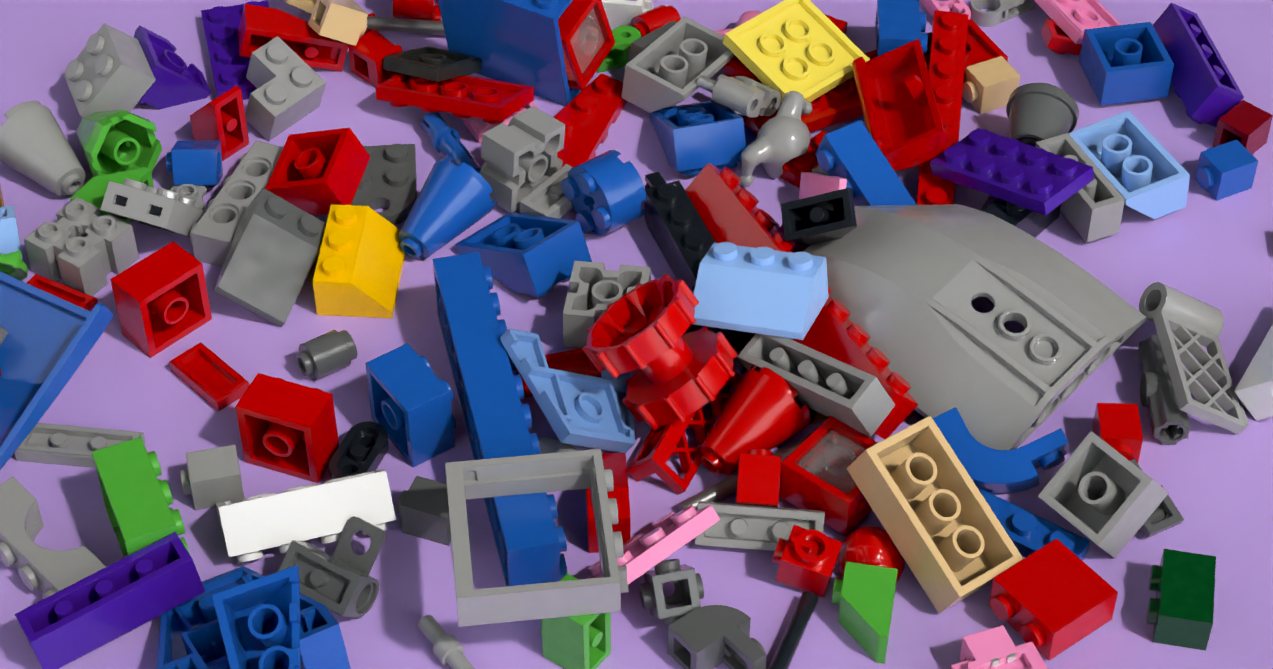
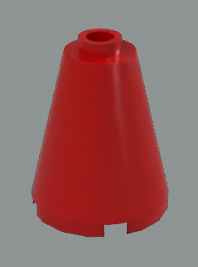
[700,366,811,476]

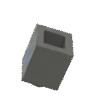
[397,476,451,546]

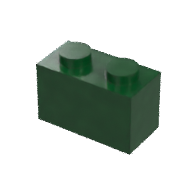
[1146,549,1216,651]

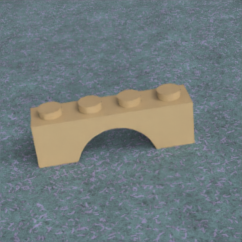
[284,0,368,46]

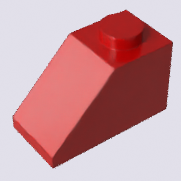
[190,86,249,161]

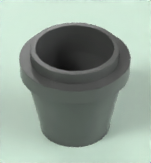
[1006,83,1079,147]

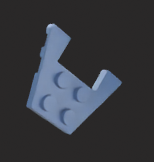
[500,328,635,453]

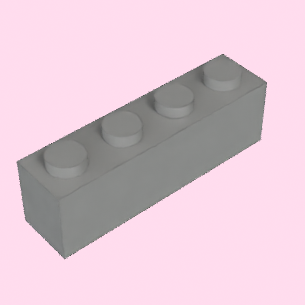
[737,333,895,437]

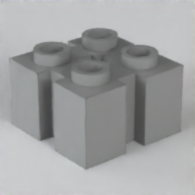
[480,106,565,213]
[24,197,139,296]
[563,261,651,349]

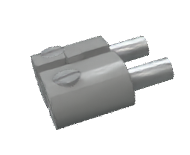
[697,74,781,117]

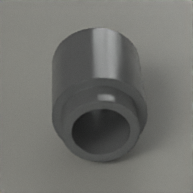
[296,330,358,380]

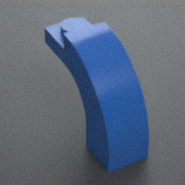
[932,407,1069,493]

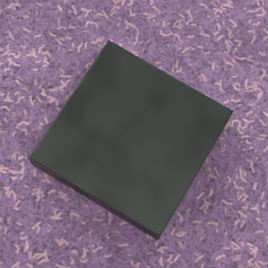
[383,46,482,82]

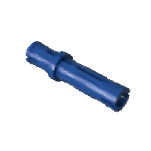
[421,112,482,173]

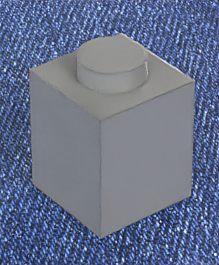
[180,444,244,510]

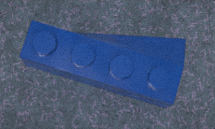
[212,565,301,669]

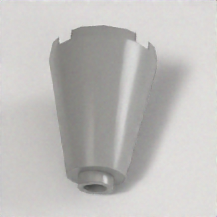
[0,100,86,197]

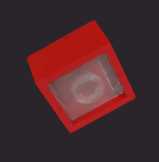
[558,0,616,91]
[779,416,877,536]

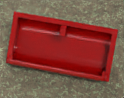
[852,38,947,170]

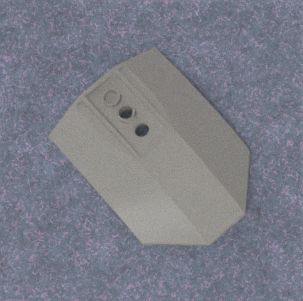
[803,204,1147,450]

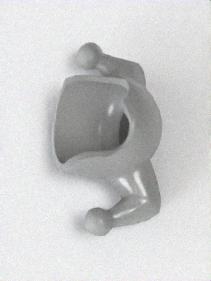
[739,91,813,187]

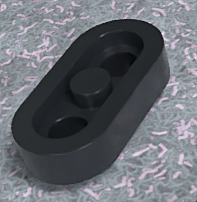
[329,421,389,480]

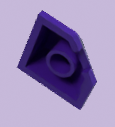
[134,25,211,109]

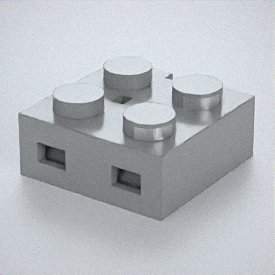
[100,178,206,237]

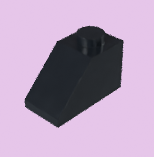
[780,188,857,246]

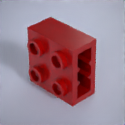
[989,538,1118,661]

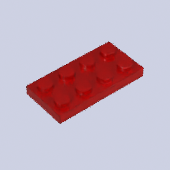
[376,73,534,124]

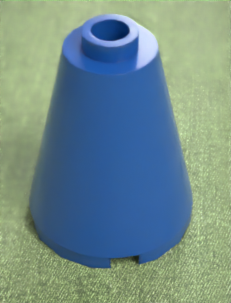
[399,156,497,259]

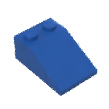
[649,100,746,175]
[455,212,592,297]

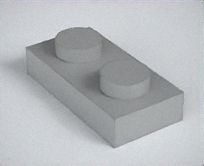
[519,164,573,218]

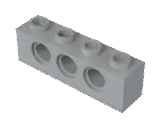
[189,141,283,267]

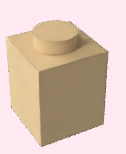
[962,56,1020,114]

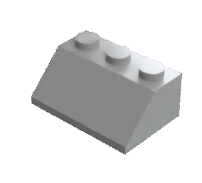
[621,16,735,113]

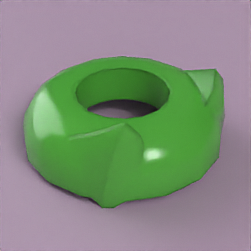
[0,251,28,280]

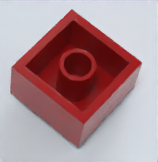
[265,127,370,216]
[110,241,212,358]
[235,373,339,483]

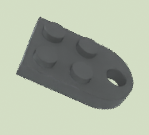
[351,144,417,226]

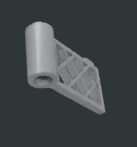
[1139,282,1249,434]

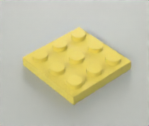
[722,0,870,102]

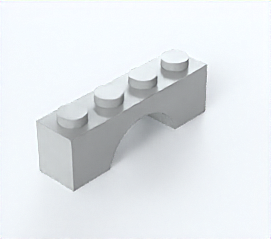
[0,477,106,599]

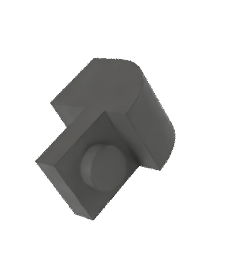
[668,605,767,669]

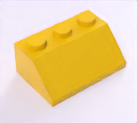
[312,204,406,319]

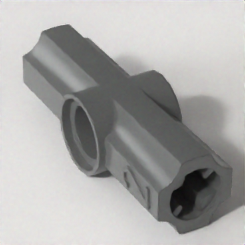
[1138,335,1190,445]

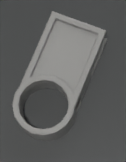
[970,0,1035,27]

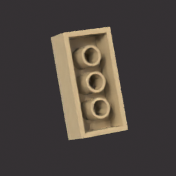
[846,416,1023,613]

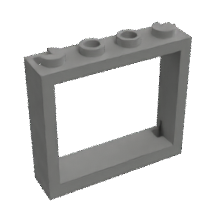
[445,449,629,627]

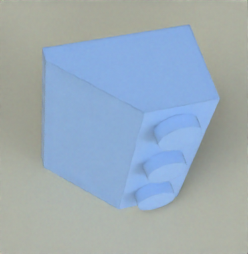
[1068,110,1190,219]
[694,242,829,340]

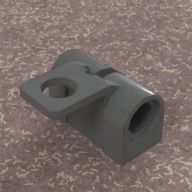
[278,516,386,618]

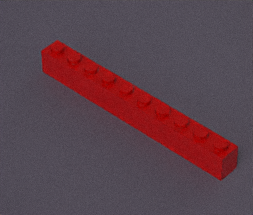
[685,163,918,439]

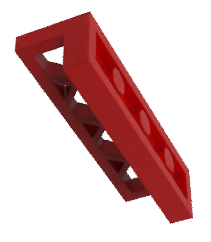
[627,369,742,495]

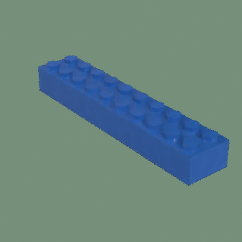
[433,251,567,586]

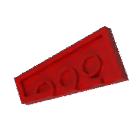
[554,73,627,167]

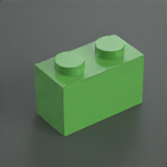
[541,573,611,669]

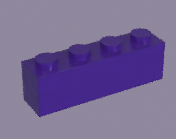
[1153,3,1244,128]
[15,532,205,669]

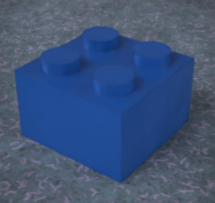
[1079,22,1174,105]
[365,343,456,467]

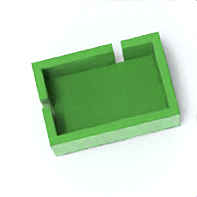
[92,437,190,558]

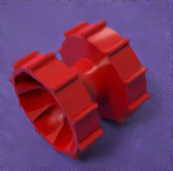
[582,274,738,430]

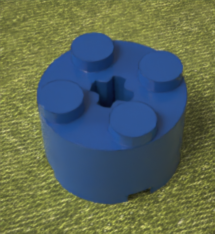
[561,150,646,236]

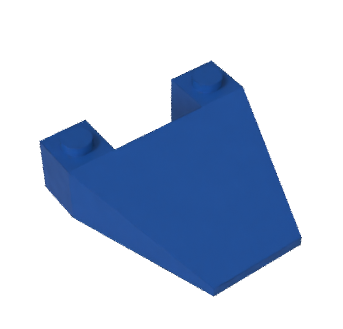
[157,566,351,669]

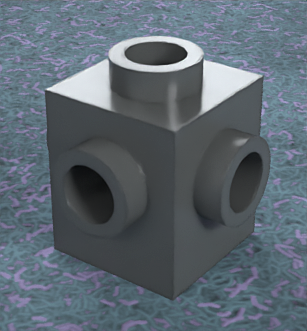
[639,559,704,624]

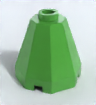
[76,110,162,177]

